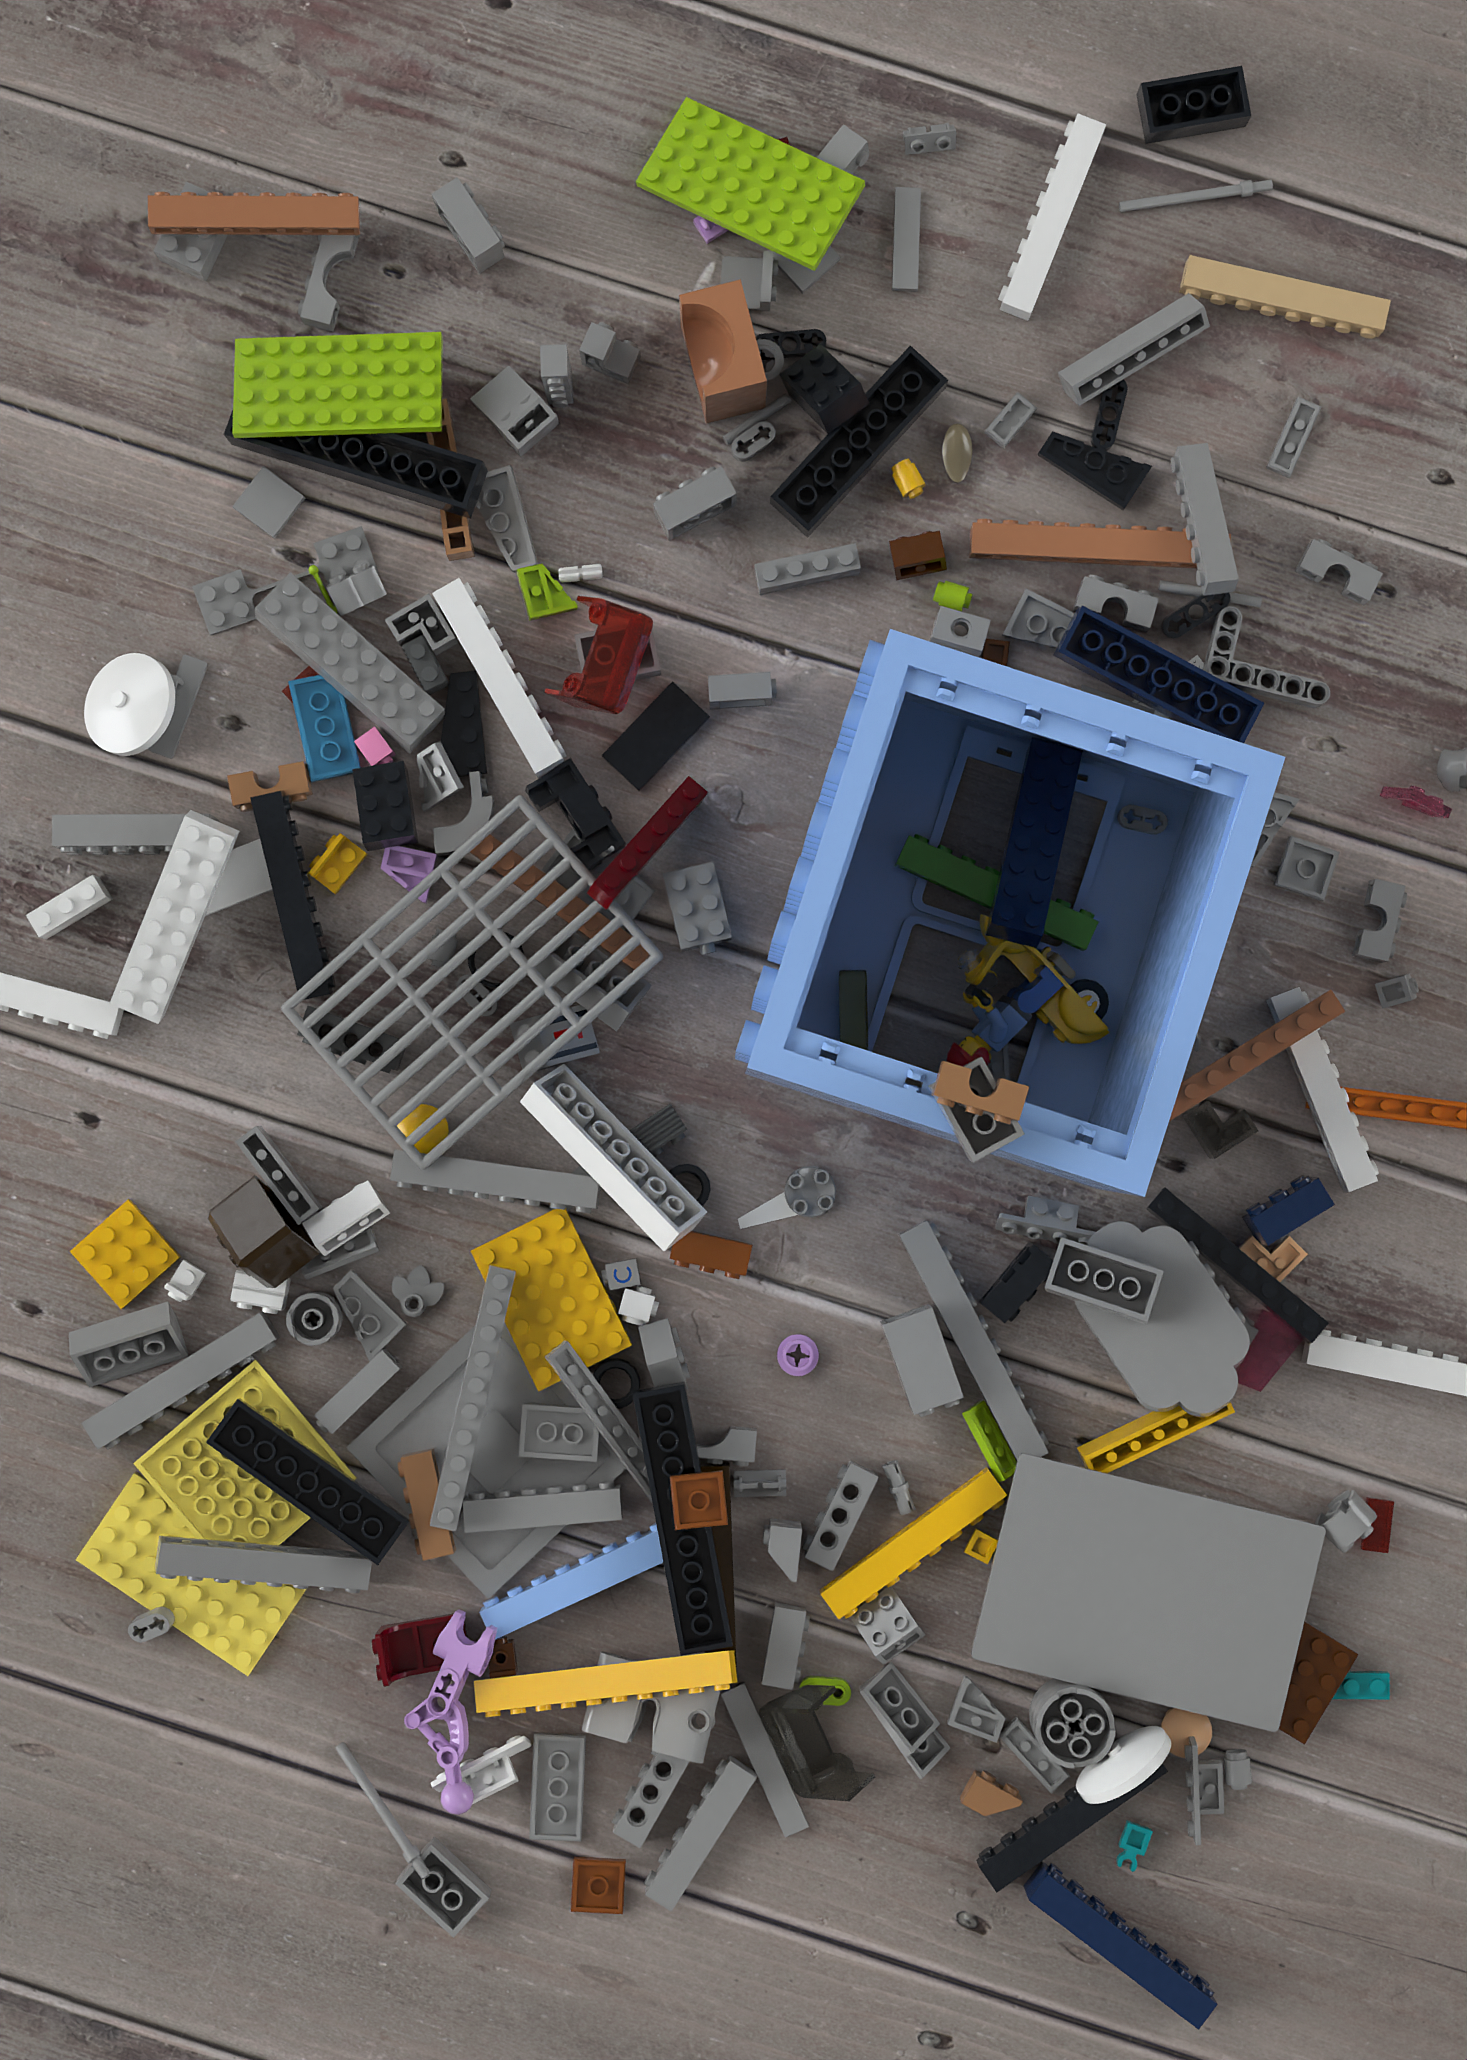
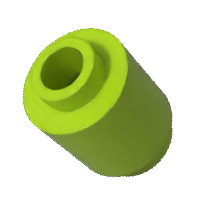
[933,581,973,612]

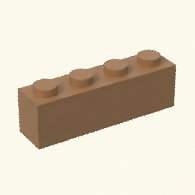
[398,1448,456,1561]

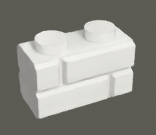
[230,1269,291,1314]

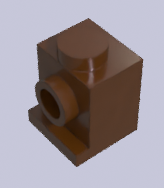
[489,1636,518,1679]

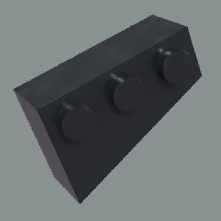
[979,1242,1053,1323]

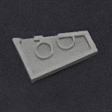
[1251,792,1300,867]
[333,1269,407,1361]

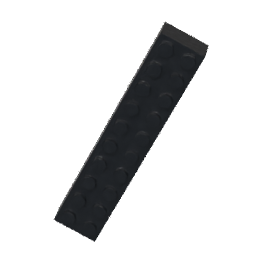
[224,410,488,519]
[633,1381,733,1656]

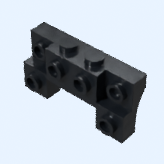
[525,758,626,871]

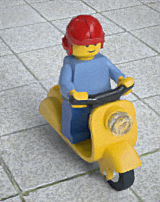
[946,914,1110,1067]

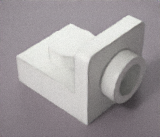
[164,1260,207,1302]

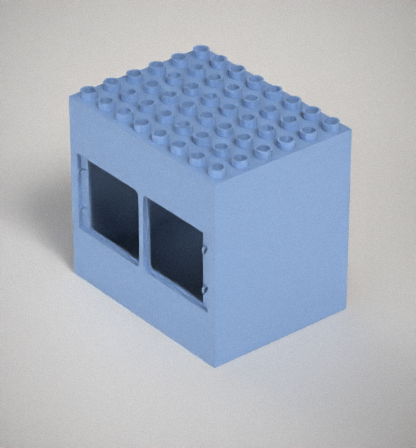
[735,629,1285,1197]

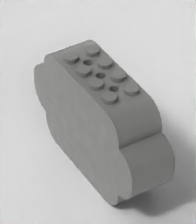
[1075,1221,1250,1417]

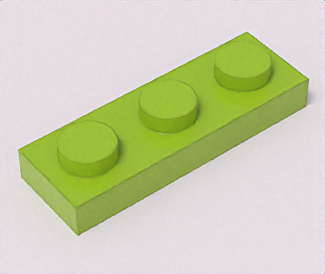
[962,1400,1017,1483]

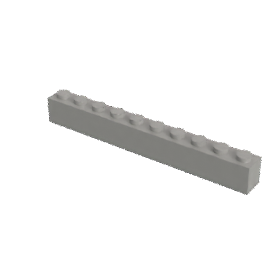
[898,1220,1049,1461]
[430,1265,516,1531]

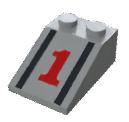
[510,1005,600,1071]

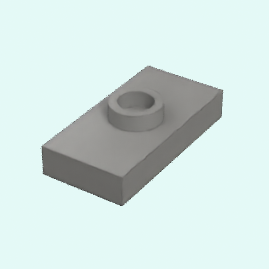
[984,392,1037,449]

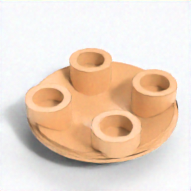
[1160,1708,1212,1758]

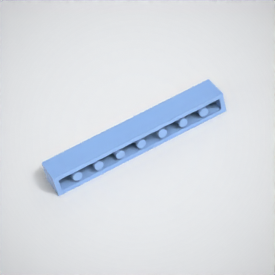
[479,1523,663,1639]

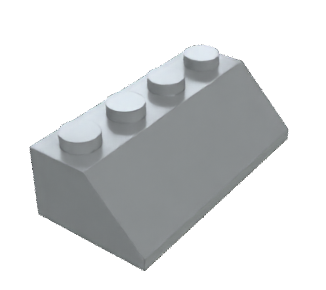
[535,930,652,1032]
[69,1301,188,1387]

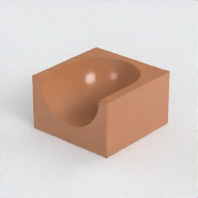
[679,279,767,423]

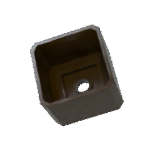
[208,1175,320,1288]

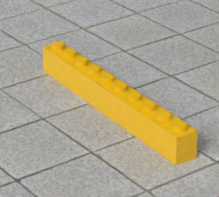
[474,1651,737,1717]

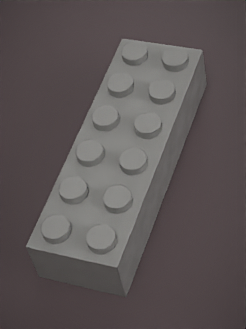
[52,814,219,856]

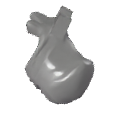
[1437,747,1467,792]

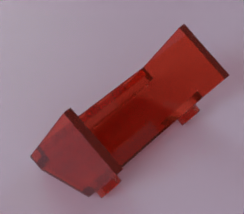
[544,595,653,714]

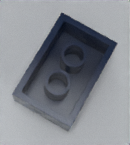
[1242,1175,1335,1246]

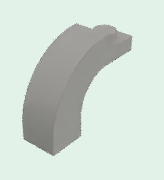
[433,771,495,856]

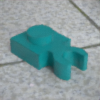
[1116,1820,1153,1872]

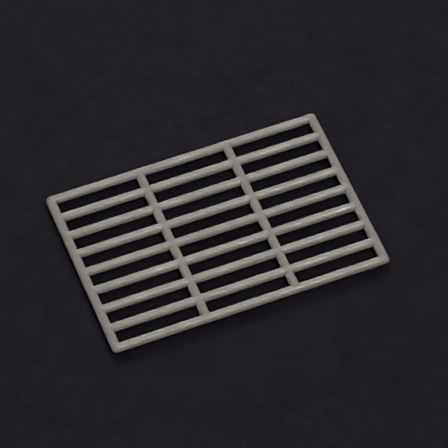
[281,795,663,1170]

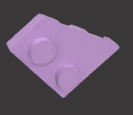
[381,846,438,904]

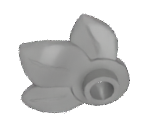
[392,1265,444,1317]

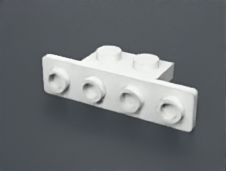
[431,1735,532,1804]

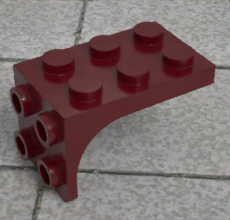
[372,1613,468,1687]

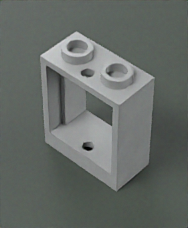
[708,672,777,709]

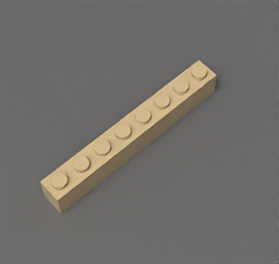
[1179,255,1391,339]

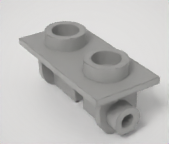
[903,123,956,155]
[734,1469,786,1497]

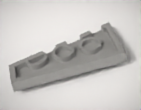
[476,465,538,573]
[1002,589,1075,648]

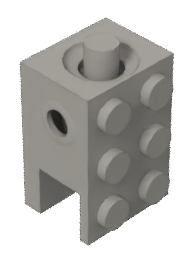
[663,862,732,955]

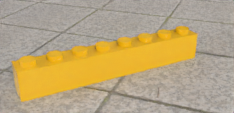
[819,1467,1007,1619]

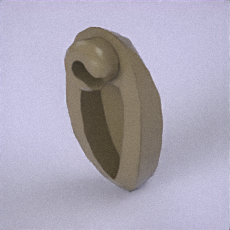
[942,424,972,483]

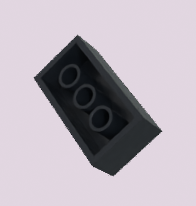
[1136,66,1251,144]

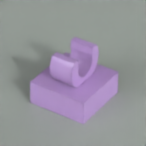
[693,216,728,244]

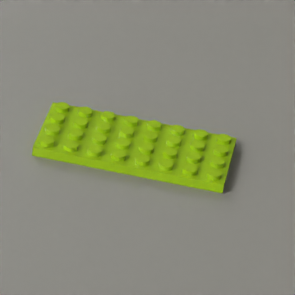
[636,97,865,271]
[232,332,443,438]

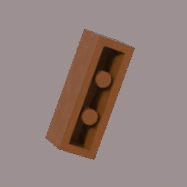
[670,1231,753,1279]

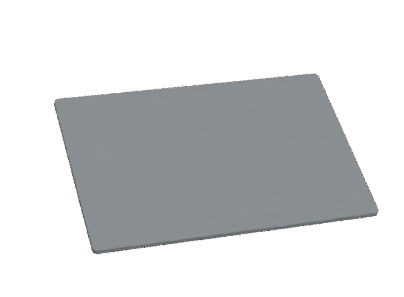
[971,1453,1326,1732]

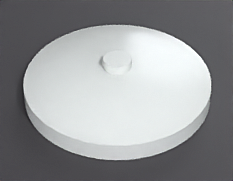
[84,653,175,756]
[1076,1726,1171,1804]

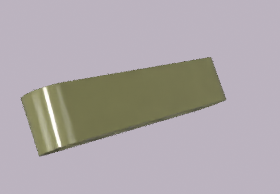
[839,970,868,1051]

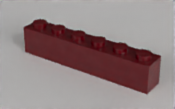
[587,776,708,910]

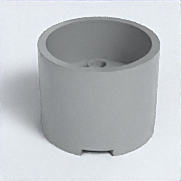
[1029,1679,1116,1769]

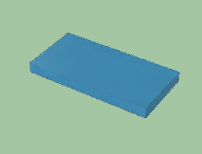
[288,675,361,783]

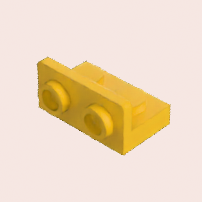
[308,833,368,894]

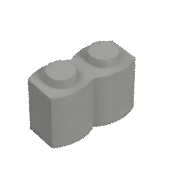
[326,563,387,616]

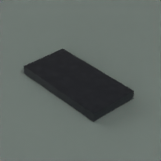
[602,681,710,791]

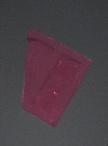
[1380,785,1452,818]

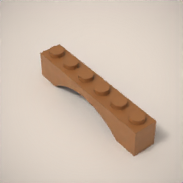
[426,398,475,561]

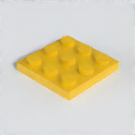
[70,1199,181,1309]

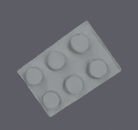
[519,1403,599,1462]

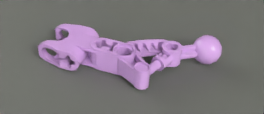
[404,1609,497,1815]

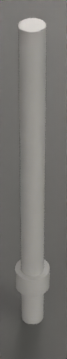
[1119,180,1273,212]
[335,1742,431,1880]

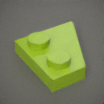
[516,563,578,621]

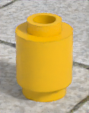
[891,458,926,499]

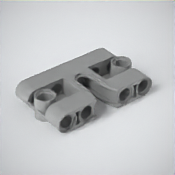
[582,1652,720,1763]

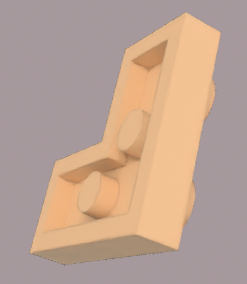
[1239,1235,1308,1282]

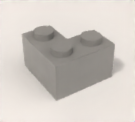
[579,322,641,385]
[385,593,458,656]
[638,1318,690,1389]

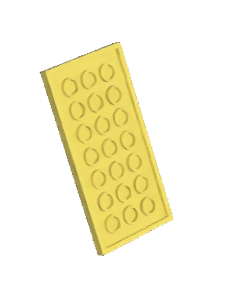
[76,1472,307,1676]

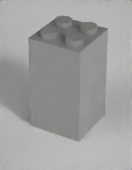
[880,1304,964,1417]

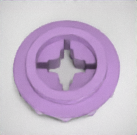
[777,1334,819,1376]

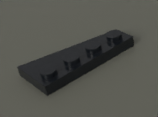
[1037,431,1152,510]
[441,671,488,777]

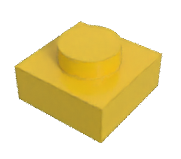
[964,1528,998,1565]

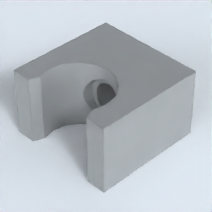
[930,606,991,657]

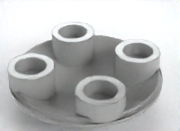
[784,1166,836,1218]

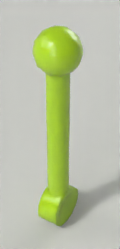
[308,565,338,613]

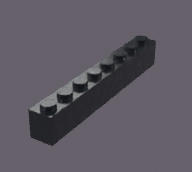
[250,790,336,1000]
[1146,1187,1329,1344]
[976,1763,1168,1893]

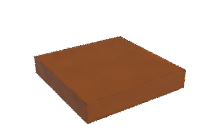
[670,1470,728,1530]
[571,1857,626,1914]

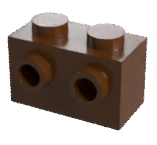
[889,531,947,581]

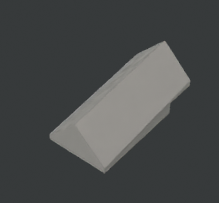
[860,1662,950,1779]

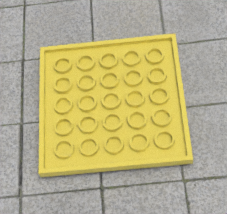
[133,1360,357,1583]

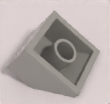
[763,1518,802,1582]

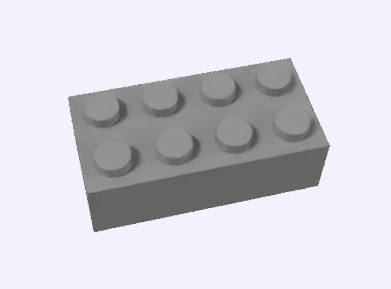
[1045,1237,1164,1324]

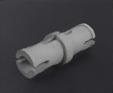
[882,1460,916,1515]

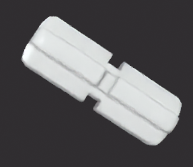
[558,564,603,583]

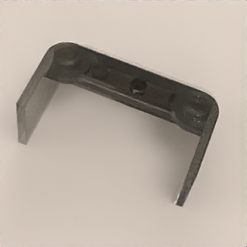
[759,1685,875,1802]

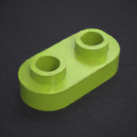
[799,1676,851,1706]

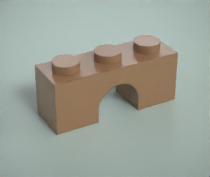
[227,761,313,812]
[932,1061,1029,1125]

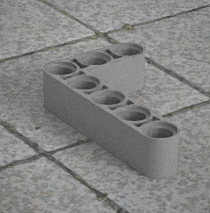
[1203,606,1330,708]

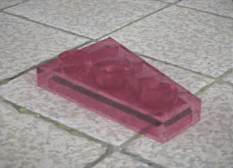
[1237,1309,1303,1392]

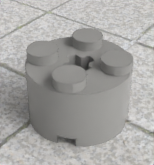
[286,1291,343,1346]
[1315,1490,1377,1553]

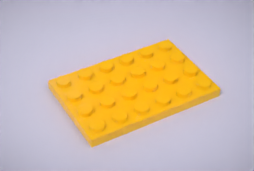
[471,1208,632,1392]

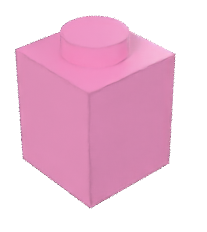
[354,726,396,766]

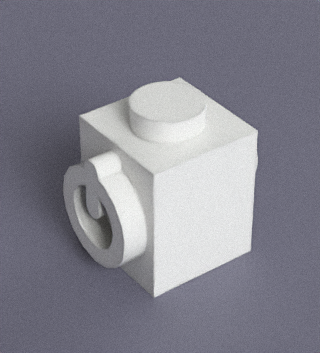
[618,1285,659,1326]

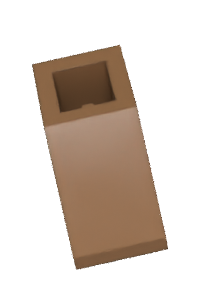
[960,1770,1023,1816]

